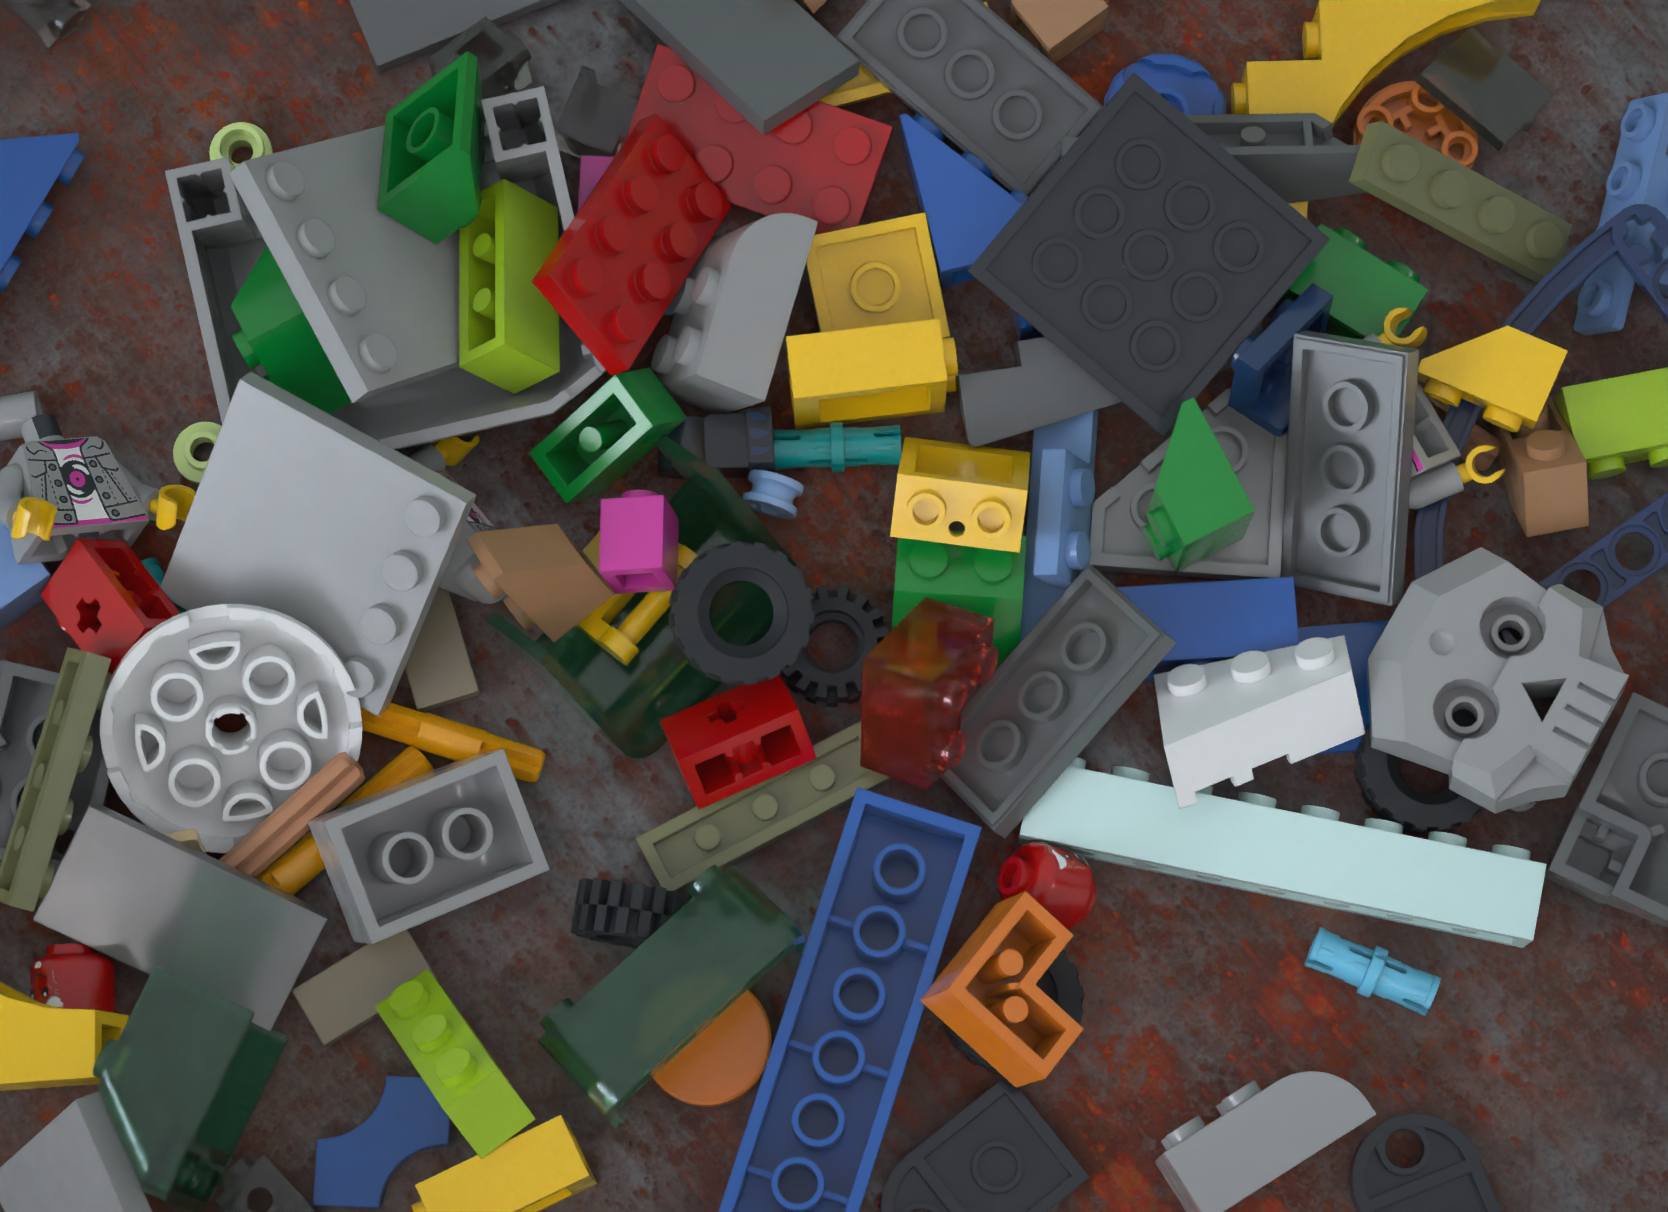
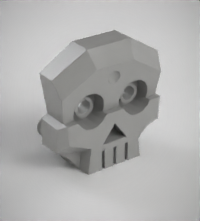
[1366,547,1629,814]

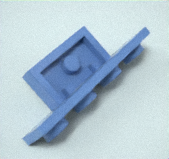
[1574,93,1668,336]
[1019,409,1098,643]

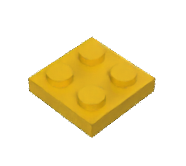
[806,212,950,338]

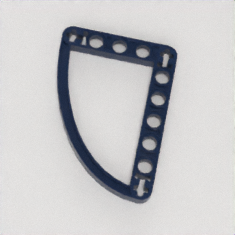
[1414,204,1668,645]

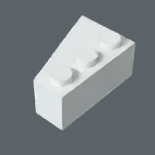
[1154,635,1365,810]

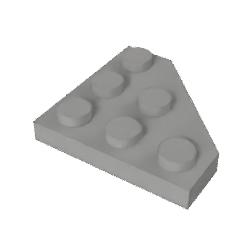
[1089,389,1288,580]

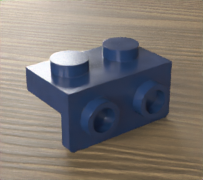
[1228,283,1334,437]

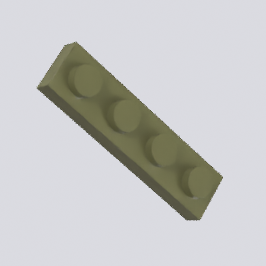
[1349,121,1572,283]
[0,647,112,912]
[636,719,894,892]

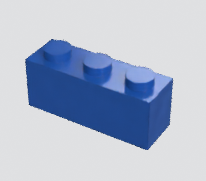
[1117,577,1299,684]

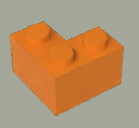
[920,891,1084,1088]

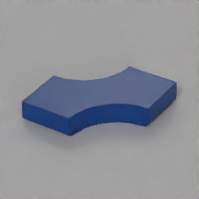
[313,1076,452,1209]

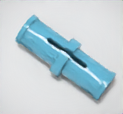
[1304,927,1441,1017]

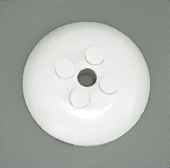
[100,604,362,853]

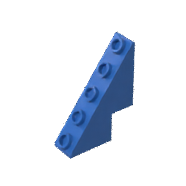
[899,114,1044,341]
[0,133,86,292]

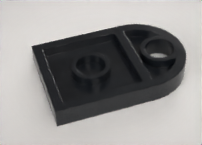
[881,1077,1090,1212]
[1349,1113,1502,1212]

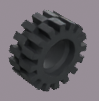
[780,585,890,707]
[570,878,694,952]

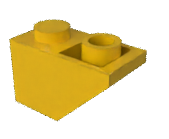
[1417,325,1568,432]

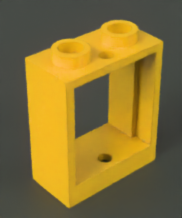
[786,318,958,430]
[890,437,1031,553]
[411,1115,597,1212]

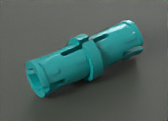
[773,422,901,473]

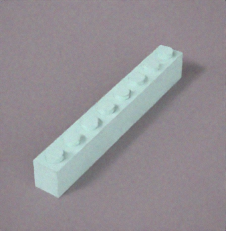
[1017,757,1547,948]

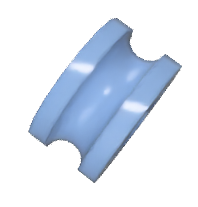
[741,469,804,519]

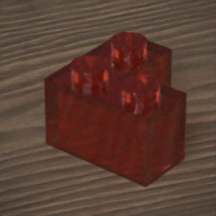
[860,597,998,790]

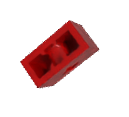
[40,539,181,675]
[659,675,817,810]

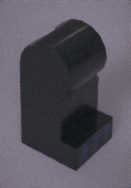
[657,407,775,479]

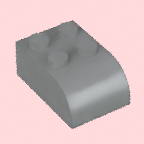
[651,213,818,414]
[307,749,550,944]
[1154,1071,1376,1212]

